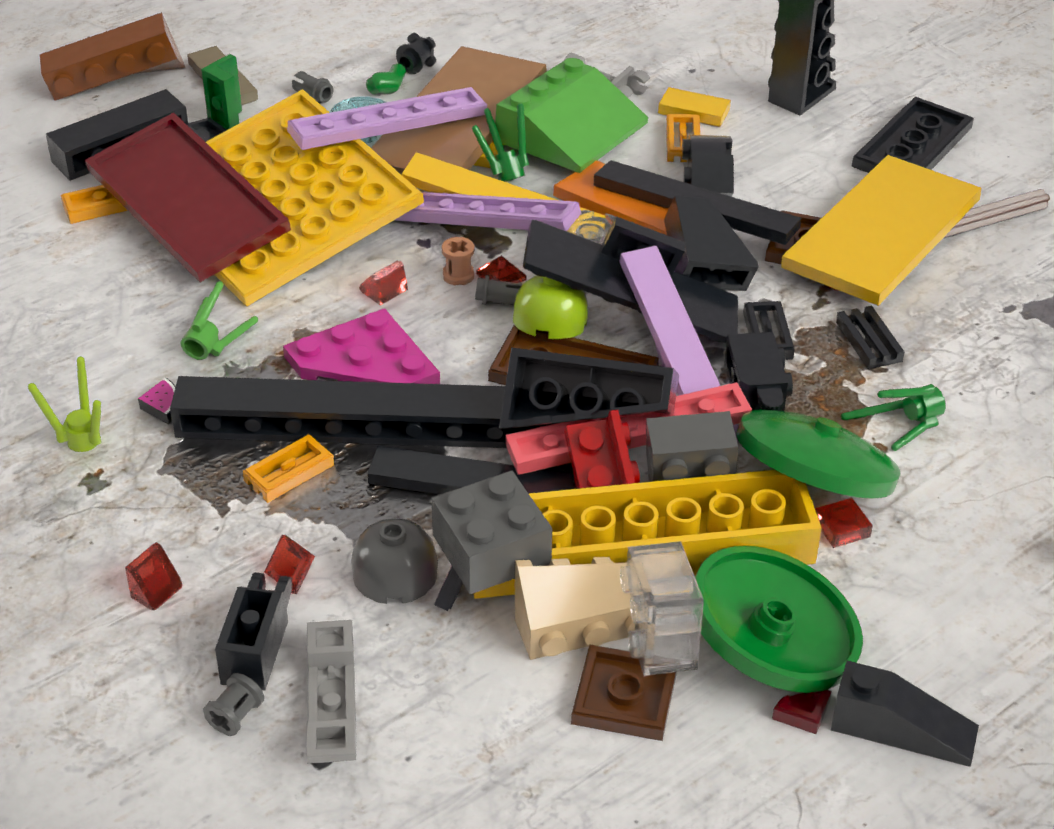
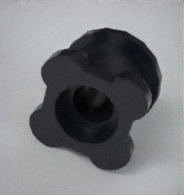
[396,32,436,74]

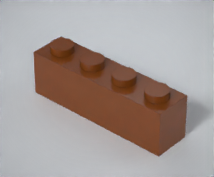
[40,12,185,101]

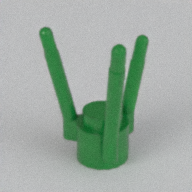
[472,103,529,182]
[840,384,946,451]

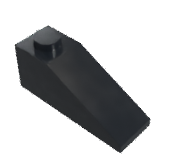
[831,660,979,767]

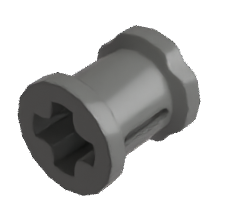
[203,673,264,736]

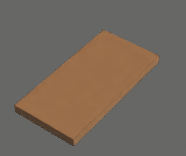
[371,46,547,175]

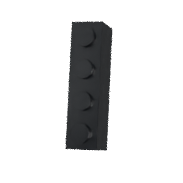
[46,89,188,181]

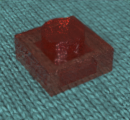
[815,498,873,548]

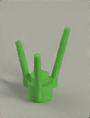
[180,281,258,360]

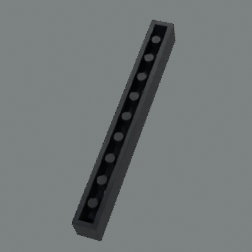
[170,376,556,448]

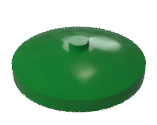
[736,410,901,499]
[689,546,863,693]

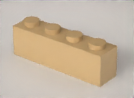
[515,554,694,660]

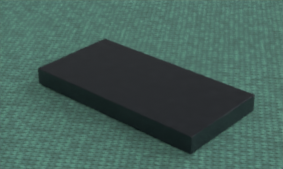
[851,97,974,173]

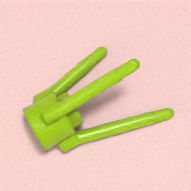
[28,356,102,452]

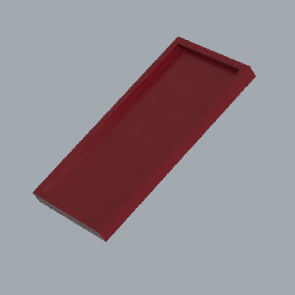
[85,112,291,283]

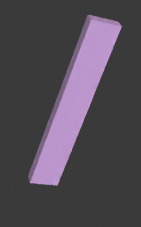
[287,87,487,150]
[395,192,581,231]
[619,246,739,443]

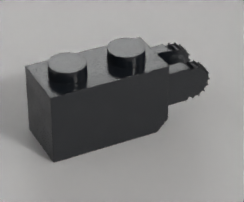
[724,332,793,411]
[215,572,292,691]

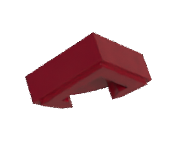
[772,690,832,734]

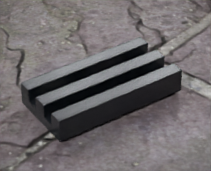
[743,301,795,360]
[836,305,905,369]

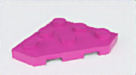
[283,308,440,384]

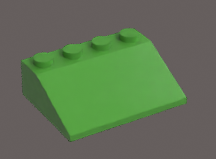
[495,58,649,173]

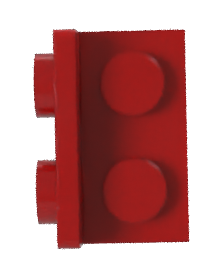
[564,410,640,489]

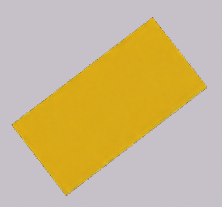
[781,155,982,306]

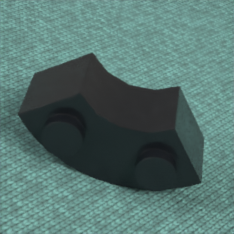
[682,135,734,197]

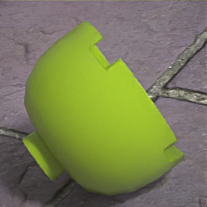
[513,276,588,339]

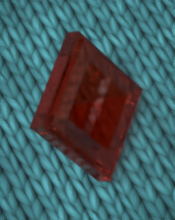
[476,255,527,283]
[264,535,315,594]

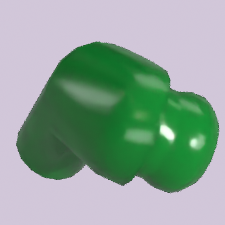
[366,64,406,94]

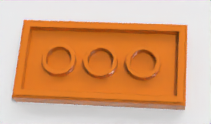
[553,160,668,235]

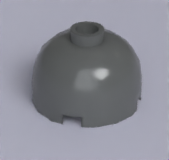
[351,518,438,604]

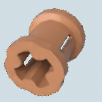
[442,237,475,285]

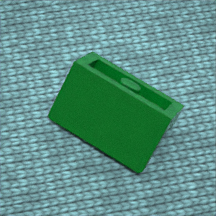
[201,54,242,130]

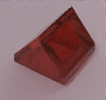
[359,260,408,306]

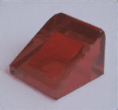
[125,542,183,610]

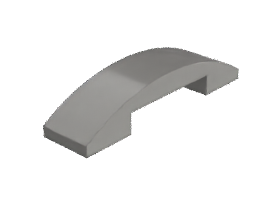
[307,620,356,764]

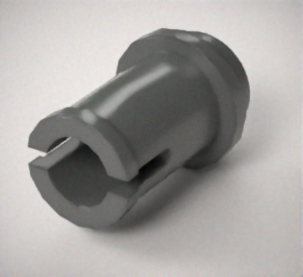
[292,71,334,104]
[475,275,522,305]

